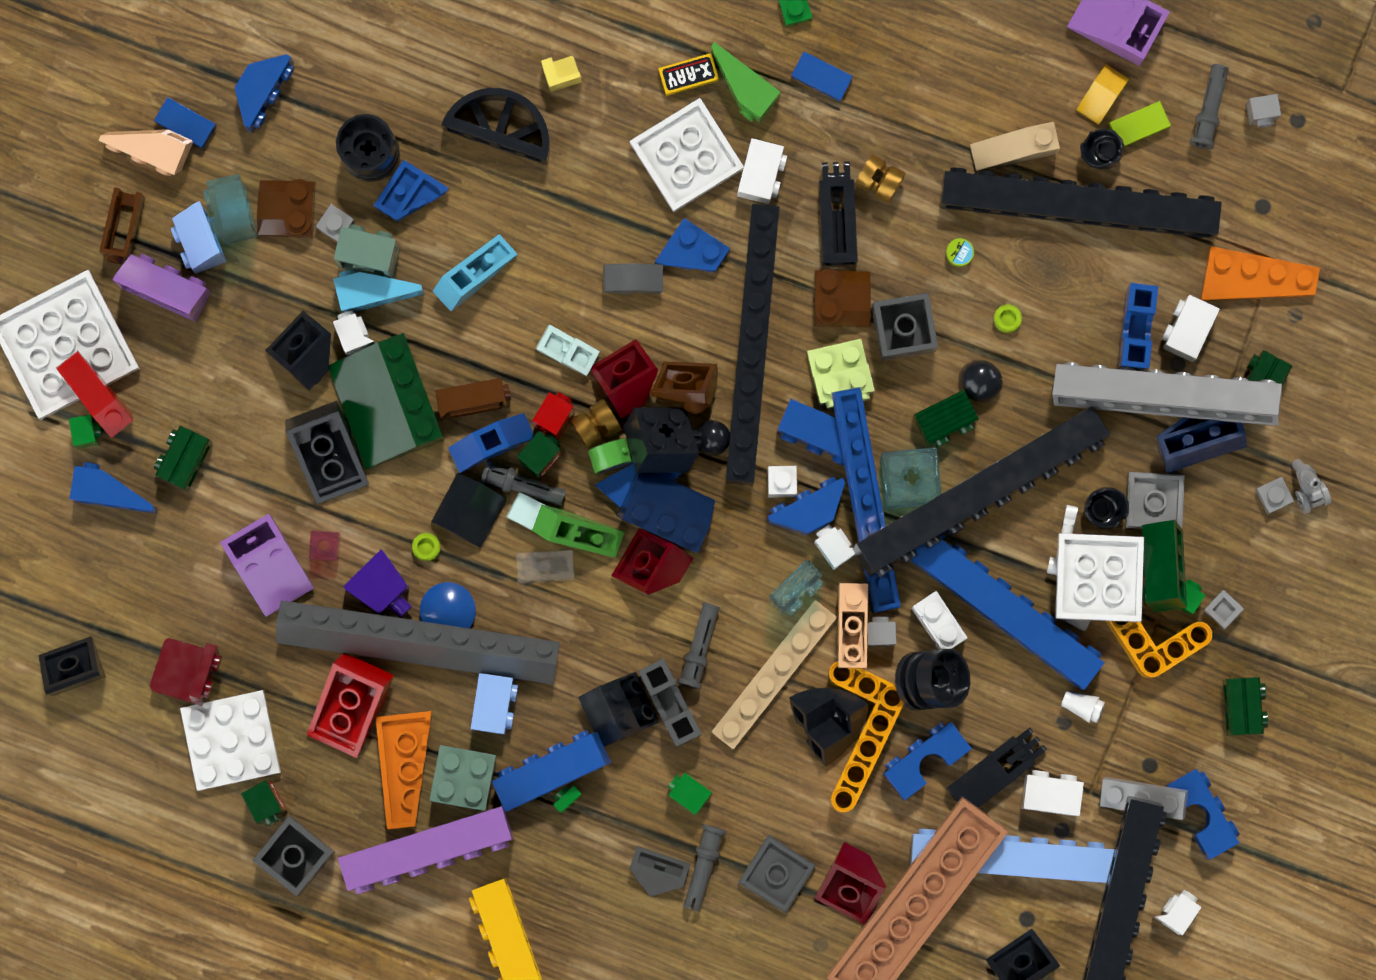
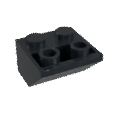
[578,672,659,747]

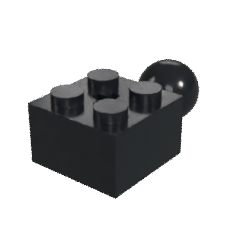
[623,407,730,473]

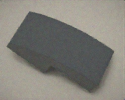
[603,263,663,295]

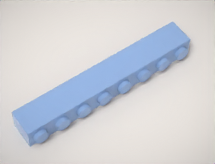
[910,829,1114,883]

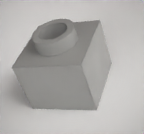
[1246,94,1281,128]
[867,617,896,647]

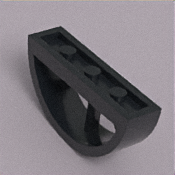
[441,88,550,165]

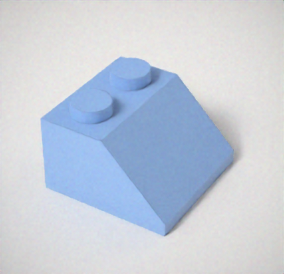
[171,201,227,274]

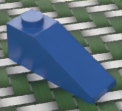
[69,462,157,514]

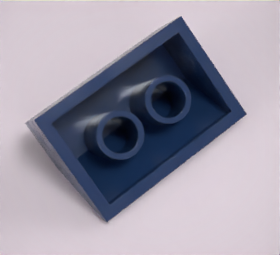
[616,473,715,553]

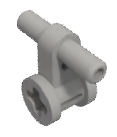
[1292,459,1332,514]

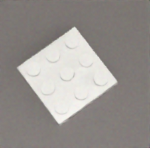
[630,98,744,213]
[1055,533,1144,622]
[180,690,281,791]

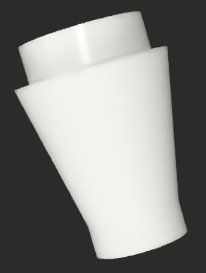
[1061,691,1105,723]

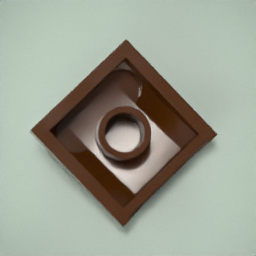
[257,179,316,238]
[814,269,871,328]
[650,361,718,414]

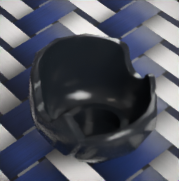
[1080,128,1125,170]
[958,360,1003,403]
[1084,487,1129,529]

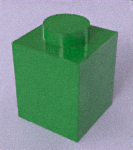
[667,773,712,815]

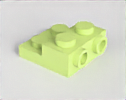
[807,339,875,409]

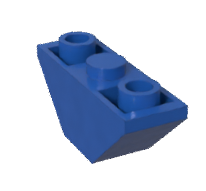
[234,54,295,133]
[448,413,535,473]
[767,477,845,535]

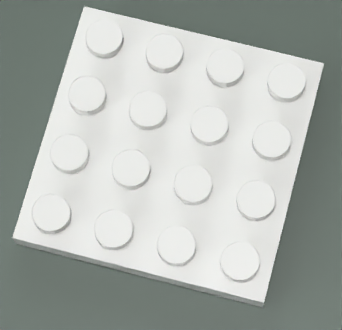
[0,270,140,420]

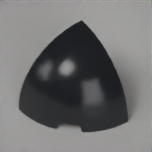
[789,688,868,767]

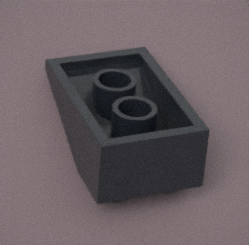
[285,401,369,504]

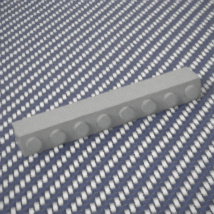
[1052,362,1282,426]

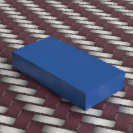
[791,52,853,102]
[154,97,217,149]

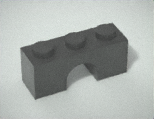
[638,658,702,748]

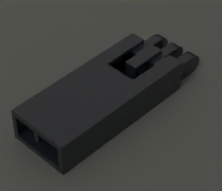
[819,161,858,266]
[946,727,1047,808]

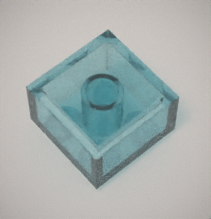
[203,174,258,245]

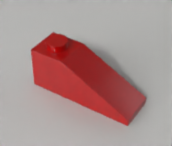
[56,350,133,438]

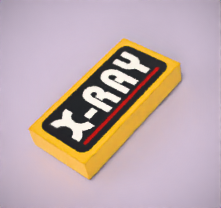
[658,53,719,96]

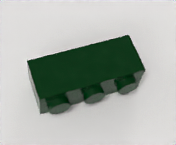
[1139,520,1187,612]

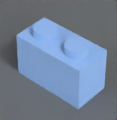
[471,673,518,735]

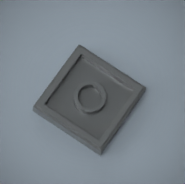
[738,835,816,913]

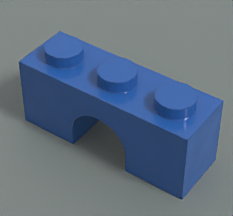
[1117,283,1159,372]
[883,721,972,801]
[1165,769,1240,860]

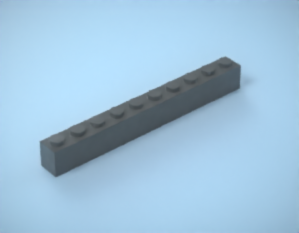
[276,600,560,684]

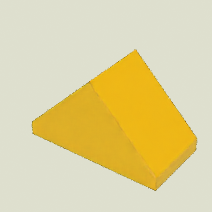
[1076,64,1129,125]

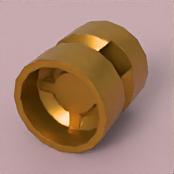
[854,154,906,204]
[570,399,622,450]

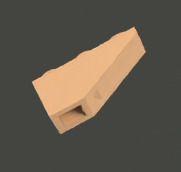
[99,130,193,176]
[838,583,868,668]

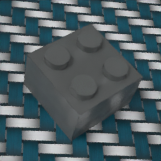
[872,293,938,361]
[253,816,335,896]

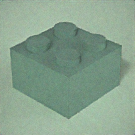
[333,224,400,279]
[429,745,497,811]

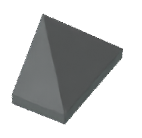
[629,846,690,897]

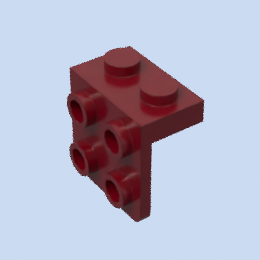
[150,638,222,706]

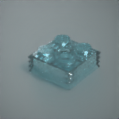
[880,447,942,509]
[769,560,824,617]

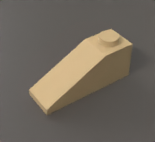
[970,122,1060,172]

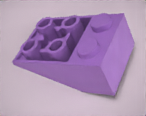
[1067,0,1170,66]
[220,514,315,617]

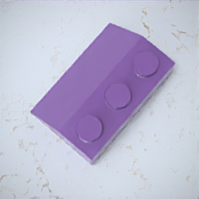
[113,253,210,322]

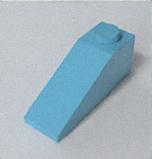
[433,234,518,311]
[333,270,424,313]

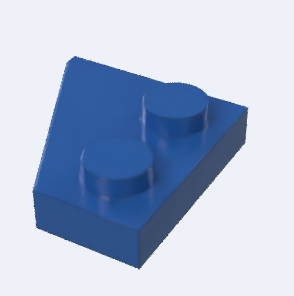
[373,159,449,222]
[655,218,730,273]

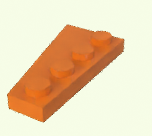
[1200,246,1320,301]
[376,711,432,830]

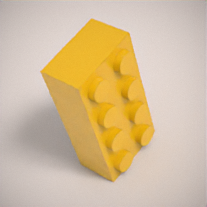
[469,878,542,980]

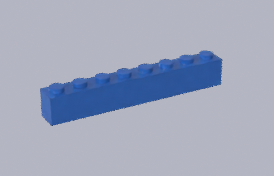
[910,535,1105,691]

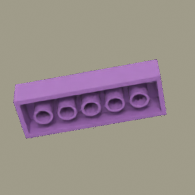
[338,806,514,894]

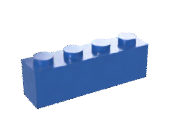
[492,730,611,812]

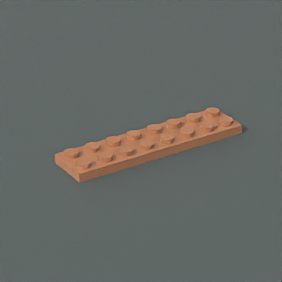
[826,796,1009,980]

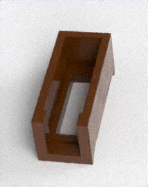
[99,187,145,264]
[435,378,511,421]

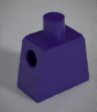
[343,550,412,618]

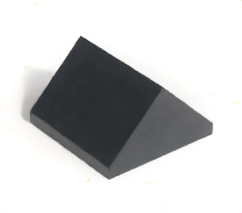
[431,473,507,548]
[38,636,106,696]
[985,929,1060,980]

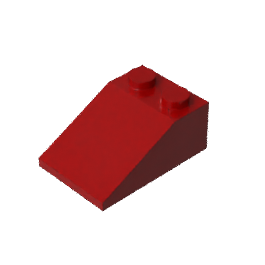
[306,653,394,758]

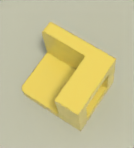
[541,56,582,92]

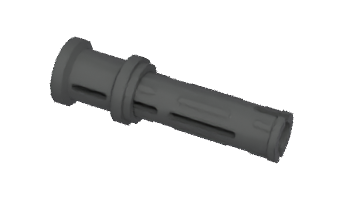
[1189,64,1229,149]
[480,460,566,506]
[676,603,720,690]
[683,824,727,912]

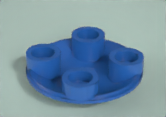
[420,582,476,628]

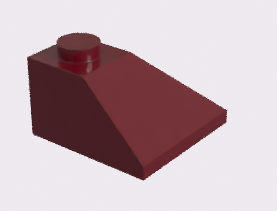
[590,339,658,419]
[611,528,694,595]
[814,842,886,925]

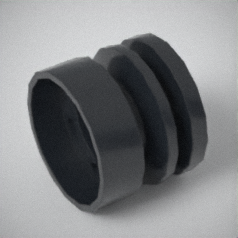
[336,114,400,182]
[895,649,971,710]

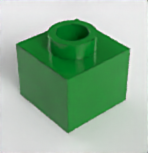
[69,414,103,449]
[1181,579,1206,616]

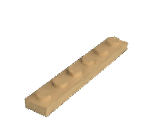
[711,600,837,749]

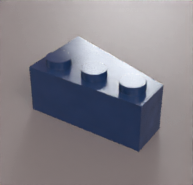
[1157,417,1247,473]

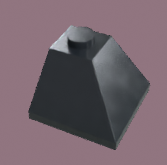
[265,311,331,391]

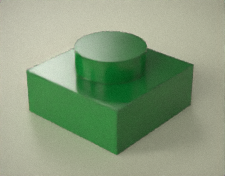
[778,0,813,27]
[553,786,582,814]

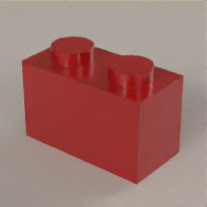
[532,391,575,440]

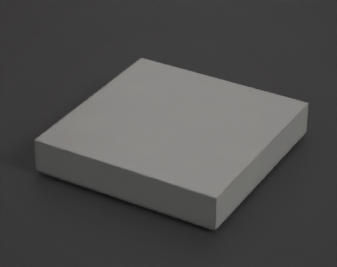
[1125,472,1185,529]

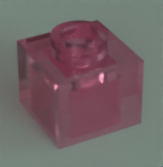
[309,531,341,562]

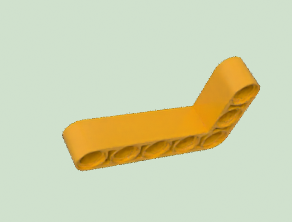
[1105,621,1212,678]
[828,661,904,813]

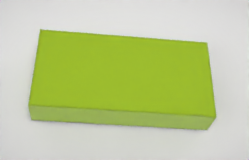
[1108,101,1171,147]

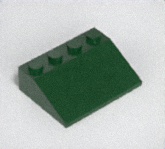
[328,333,444,470]

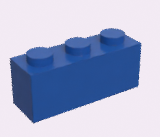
[777,399,845,467]

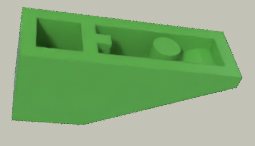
[711,42,781,123]
[532,504,625,558]

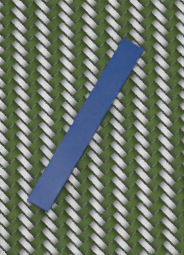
[831,387,901,613]

